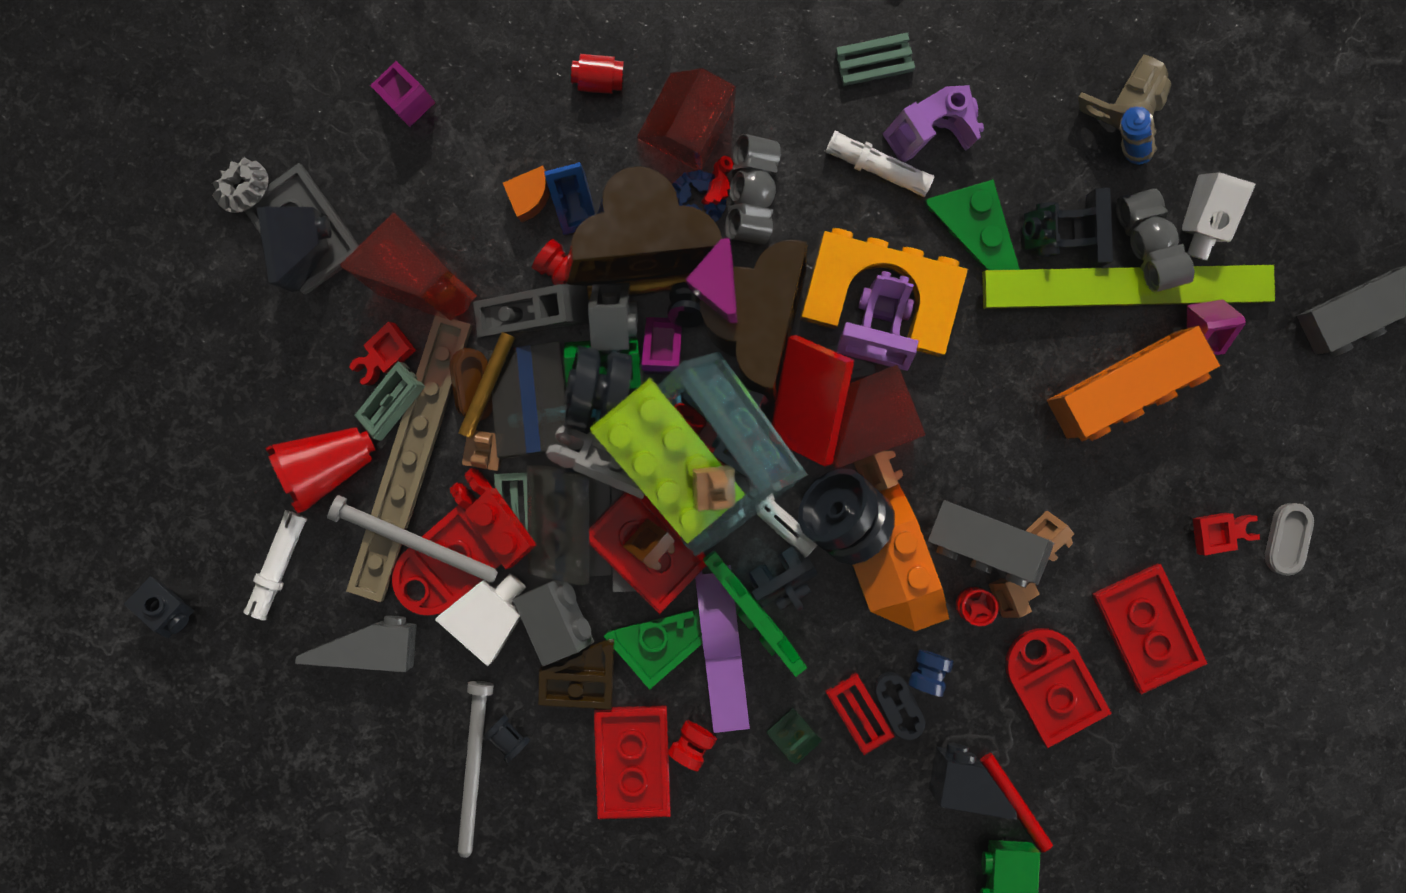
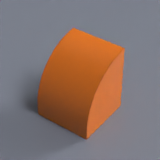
[503,166,550,222]

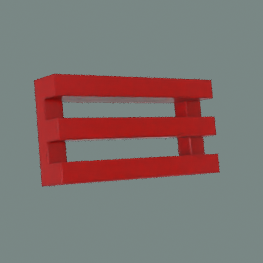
[825,673,895,755]

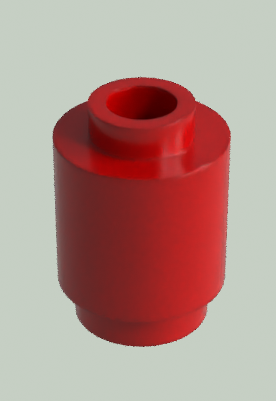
[571,54,624,94]

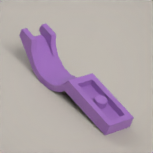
[695,565,750,733]

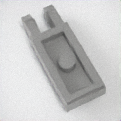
[546,426,645,499]

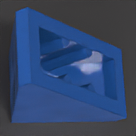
[544,162,596,235]

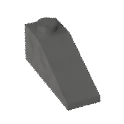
[473,284,589,338]
[295,616,417,672]

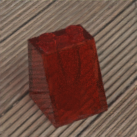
[637,68,736,170]
[340,213,477,321]
[833,365,925,468]

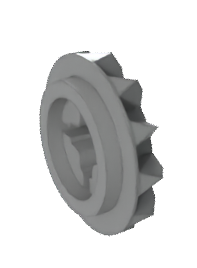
[212,157,268,213]

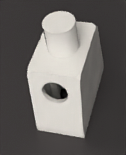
[1182,173,1255,261]
[435,573,526,666]

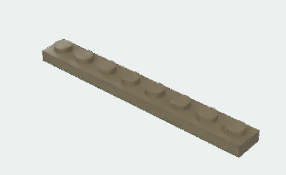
[346,313,473,603]

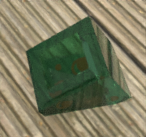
[766,708,822,764]

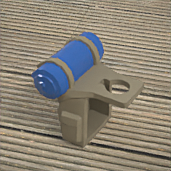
[1078,54,1171,165]

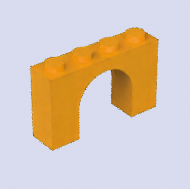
[800,228,968,357]

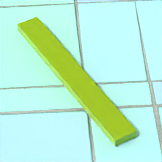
[982,265,1275,309]

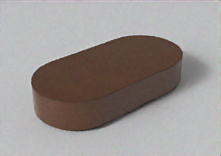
[449,348,494,421]

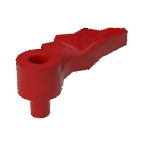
[701,156,734,205]

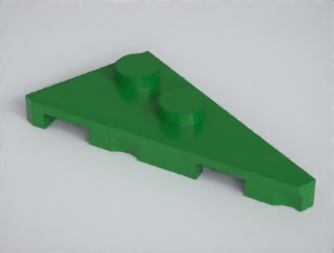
[924,180,1020,270]
[703,550,807,677]
[604,602,742,690]

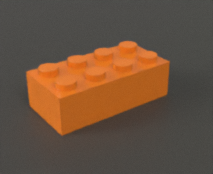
[1047,326,1220,441]

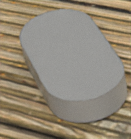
[1265,503,1314,576]

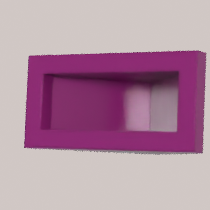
[370,61,436,127]
[686,238,738,323]
[1187,299,1246,355]
[642,317,682,375]

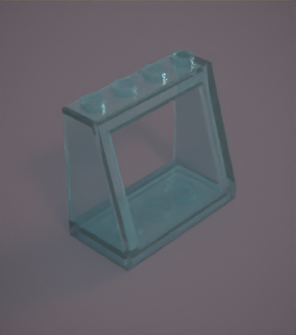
[658,352,807,556]

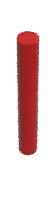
[980,753,1053,853]

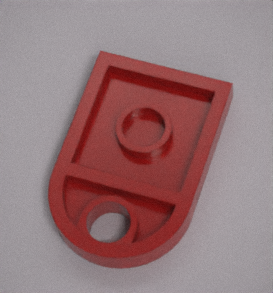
[392,505,502,615]
[1005,628,1112,748]

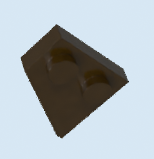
[538,639,615,709]

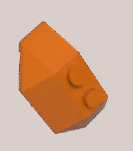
[853,484,949,632]

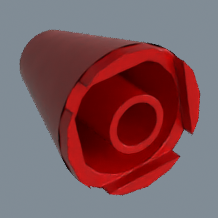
[266,427,376,514]

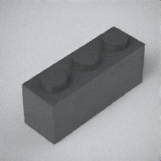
[1297,266,1406,357]
[928,500,1055,588]

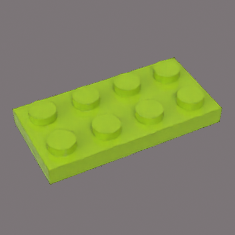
[590,378,746,544]

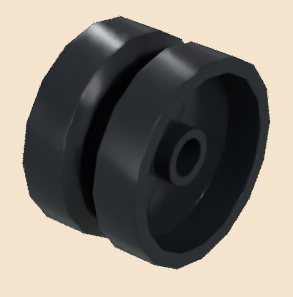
[564,346,632,431]
[798,468,895,565]

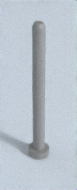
[327,495,498,582]
[458,681,494,858]

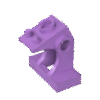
[883,85,984,163]
[837,271,919,371]

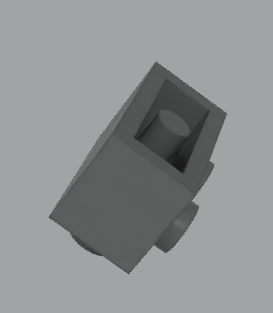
[588,282,638,354]
[513,577,594,667]

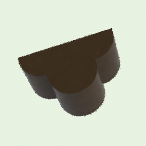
[565,167,722,285]
[700,240,808,402]

